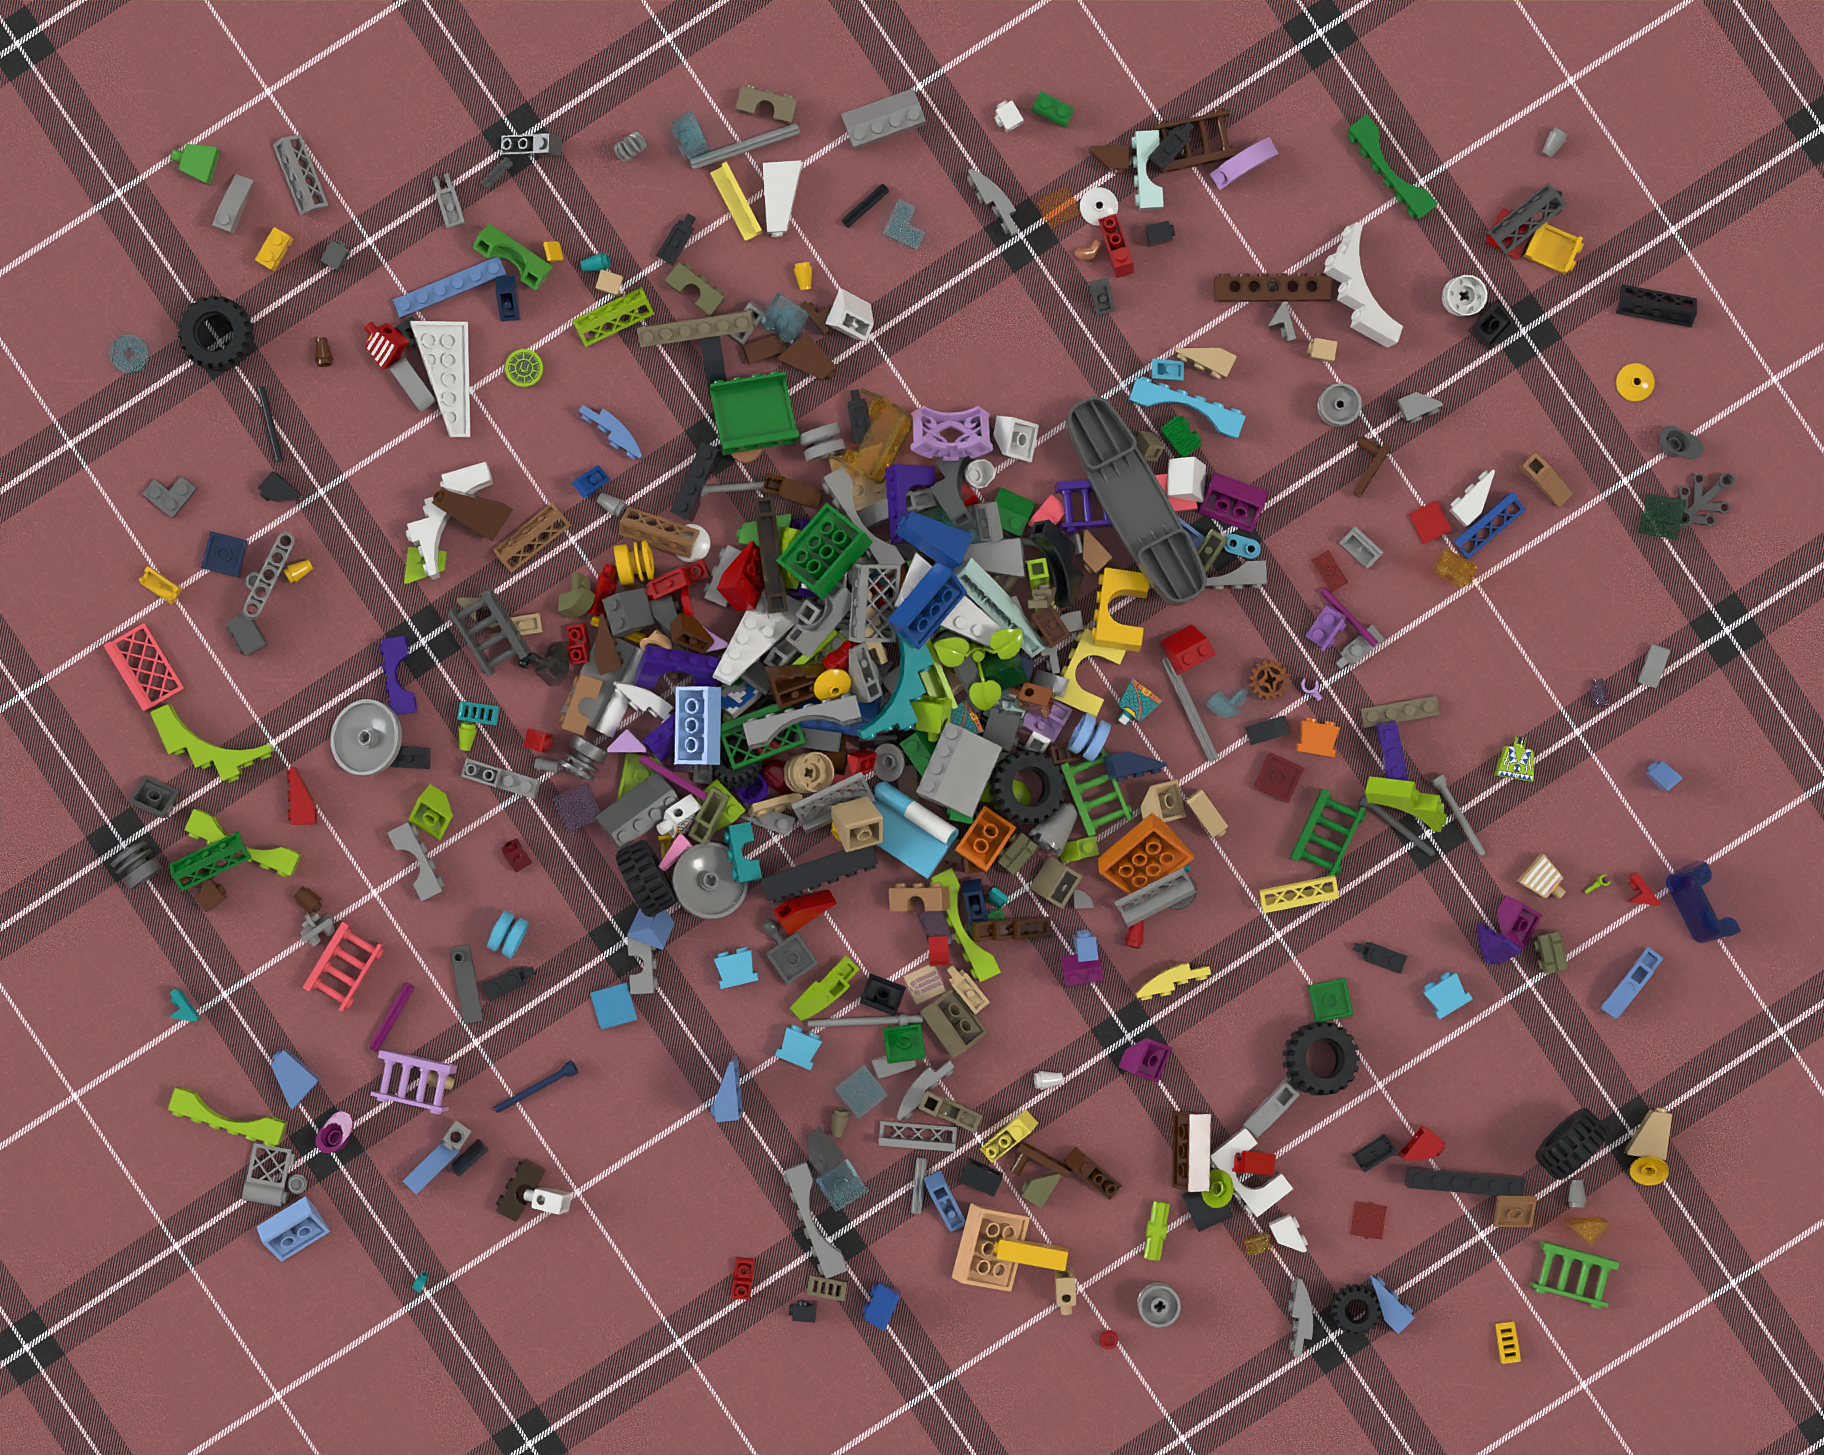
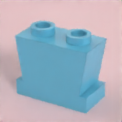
[714,947,759,989]
[1422,971,1472,1019]
[775,1024,823,1070]

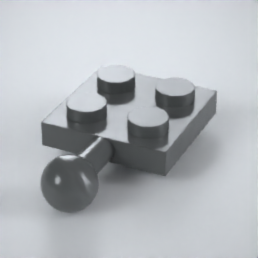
[763,919,819,985]

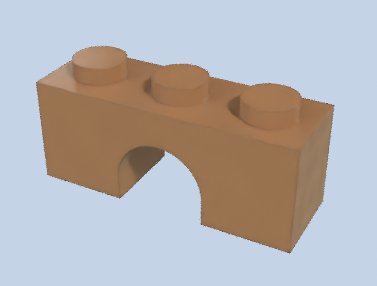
[559,673,603,736]
[889,882,950,911]

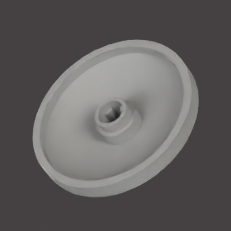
[331,699,402,776]
[672,842,748,920]

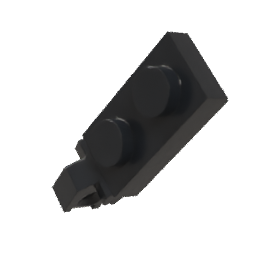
[1148,122,1194,170]
[656,213,696,266]
[847,389,873,444]
[1353,942,1407,974]
[481,967,536,1001]

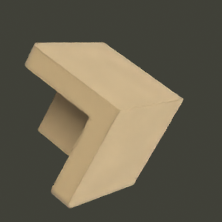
[595,270,623,297]

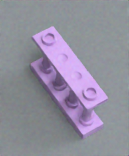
[370,1049,457,1114]

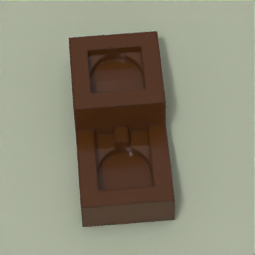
[742,333,787,364]

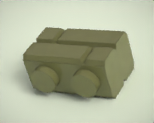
[1197,529,1229,572]
[997,832,1039,876]
[1533,931,1568,974]

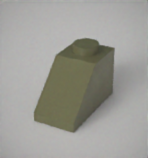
[1020,1172,1061,1209]

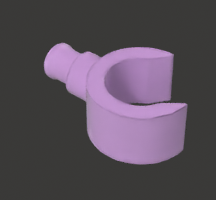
[1300,678,1322,701]

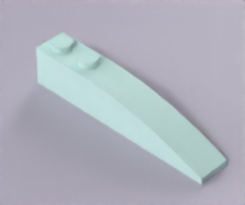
[955,557,1046,658]

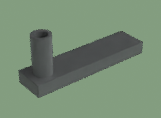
[450,945,484,1024]

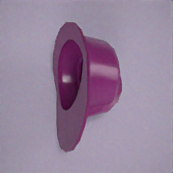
[316,1111,353,1153]

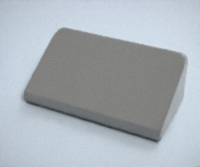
[973,502,1003,542]

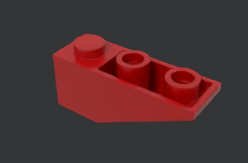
[1098,214,1134,278]
[523,728,554,752]
[287,767,317,825]
[773,890,837,935]

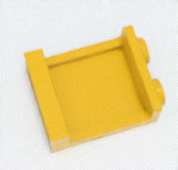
[1523,222,1584,275]

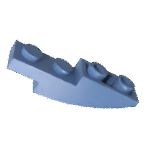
[579,405,643,460]
[1600,947,1663,1020]

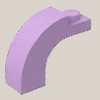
[1210,137,1279,190]

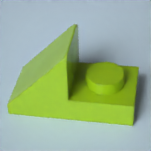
[1060,836,1099,863]

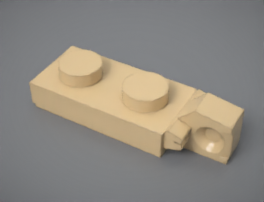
[947,965,990,1014]

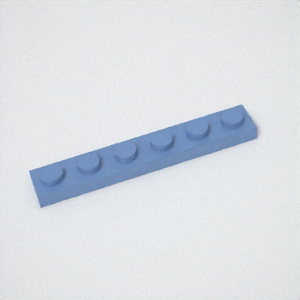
[393,257,507,318]

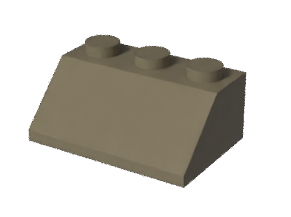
[920,987,988,1058]

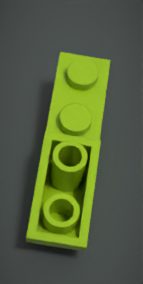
[789,955,860,1021]

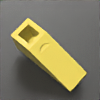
[980,1109,1038,1163]

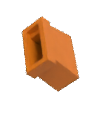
[1295,718,1340,758]

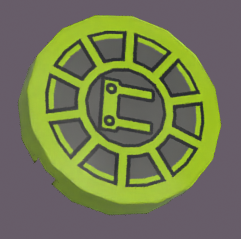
[505,349,544,387]

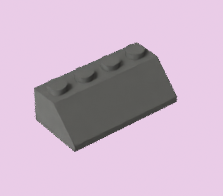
[594,773,680,850]

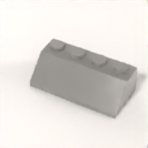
[841,88,926,150]

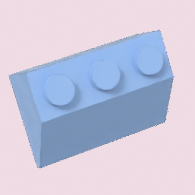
[257,1196,330,1262]

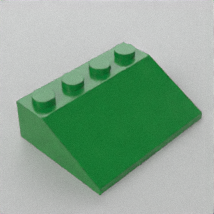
[776,503,873,600]

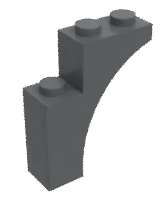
[930,456,974,529]

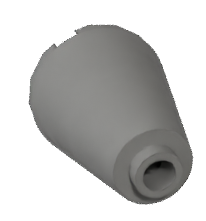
[1029,802,1078,857]

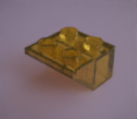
[1431,547,1478,588]

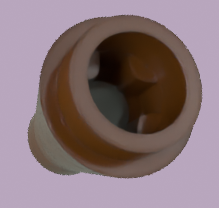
[315,337,334,367]

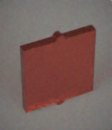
[1350,1201,1387,1239]

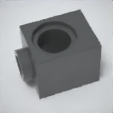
[320,240,351,272]

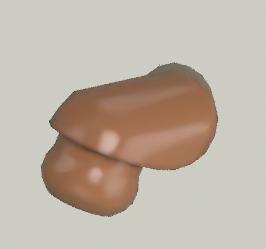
[1075,240,1102,261]

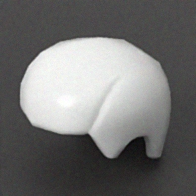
[964,459,995,489]

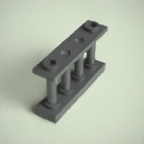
[448,586,531,677]

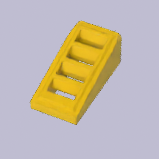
[1495,1321,1521,1364]

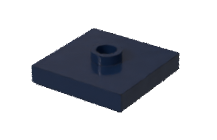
[201,531,248,578]

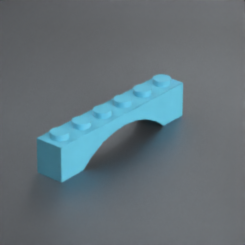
[1128,376,1246,439]

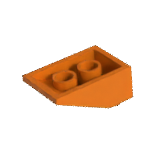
[955,806,1016,872]

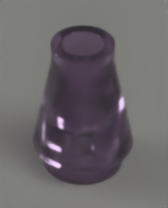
[1591,678,1610,707]

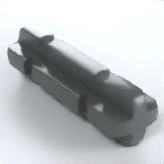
[481,157,513,190]

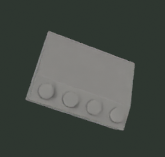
[916,722,1002,818]

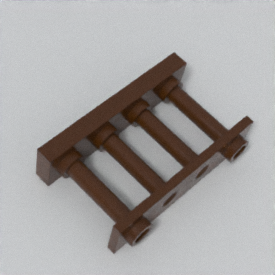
[1153,108,1238,174]

